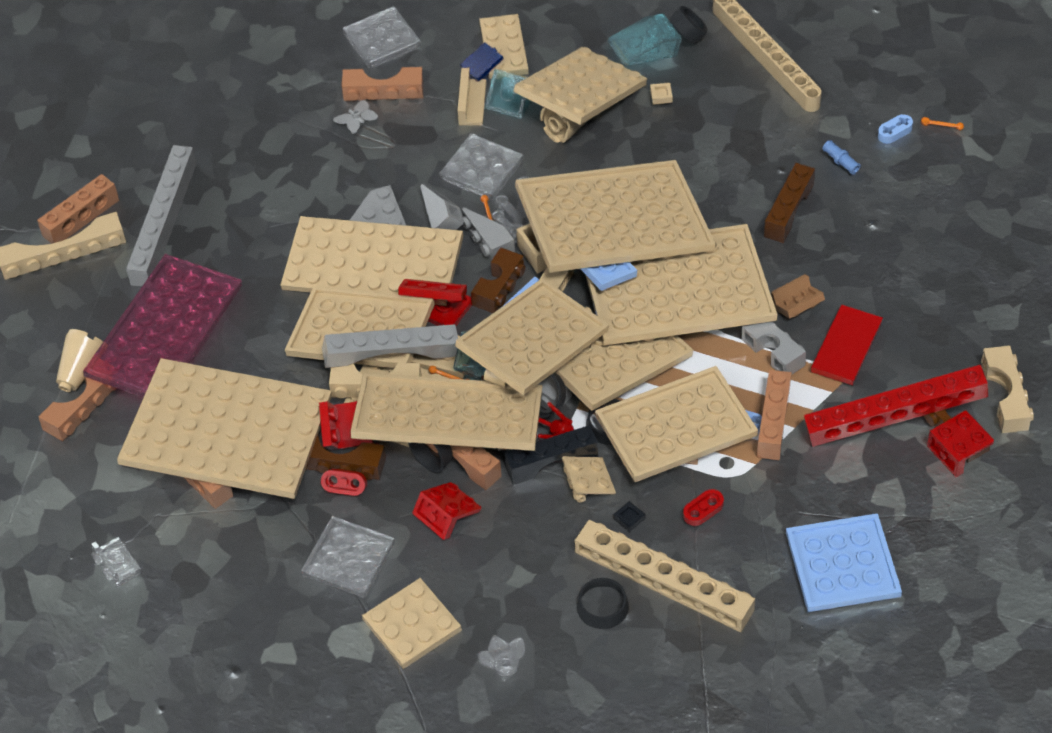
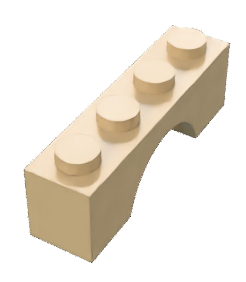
[981,346,1034,433]
[329,363,422,398]

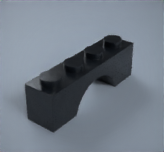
[504,425,598,485]

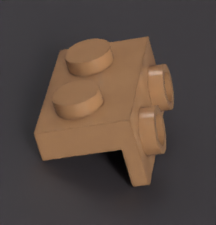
[771,274,825,319]

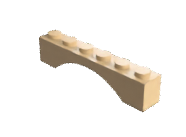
[0,212,126,280]

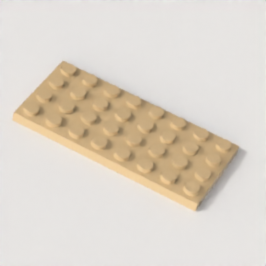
[281,216,464,306]
[351,373,542,451]

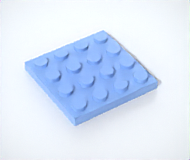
[786,513,902,612]

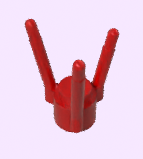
[538,402,574,439]

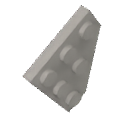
[349,185,406,226]

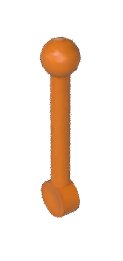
[921,117,964,130]
[480,195,493,220]
[428,365,471,380]

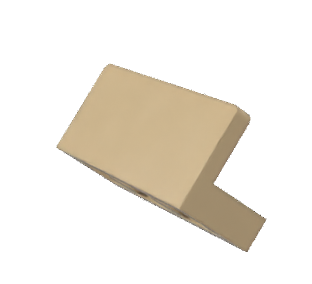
[458,68,486,125]

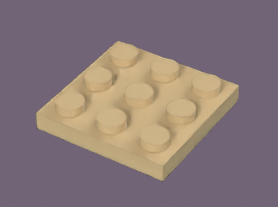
[362,578,462,669]

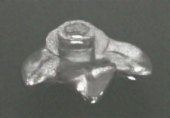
[478,635,525,676]

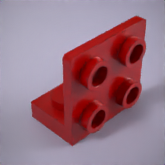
[319,401,374,451]
[927,411,994,477]
[412,482,482,540]

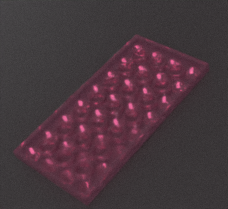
[83,254,242,398]

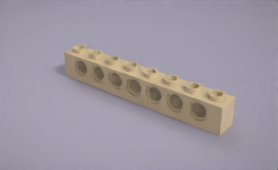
[575,520,755,632]

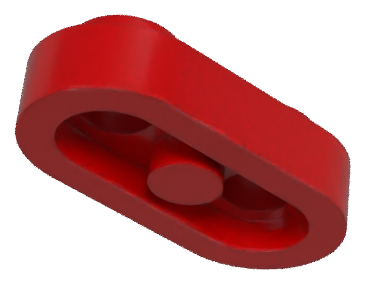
[321,468,367,496]
[683,489,724,526]

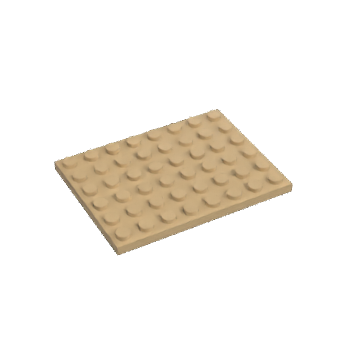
[515,160,716,273]
[586,224,777,346]
[117,358,332,499]

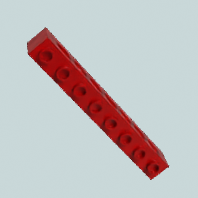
[804,364,989,447]

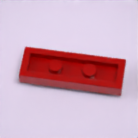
[398,279,467,303]

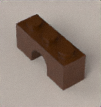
[471,247,526,313]

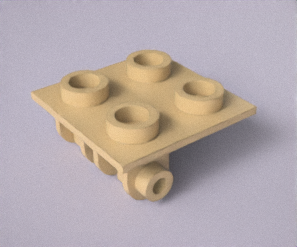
[562,456,616,502]

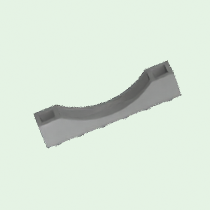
[322,324,458,368]

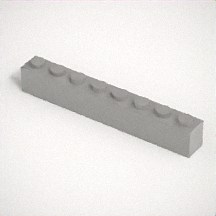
[126,145,197,288]

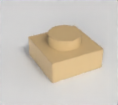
[650,83,673,104]

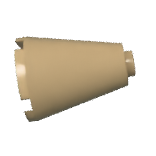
[540,107,588,143]
[56,329,108,392]

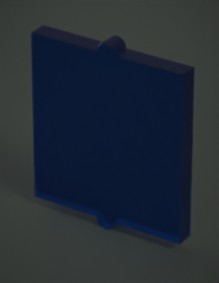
[460,42,504,82]

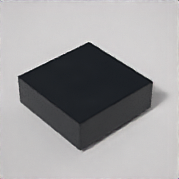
[613,501,646,533]

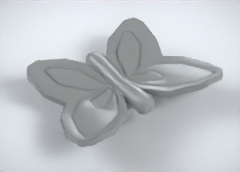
[333,100,378,134]

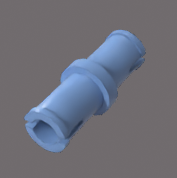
[822,140,861,175]

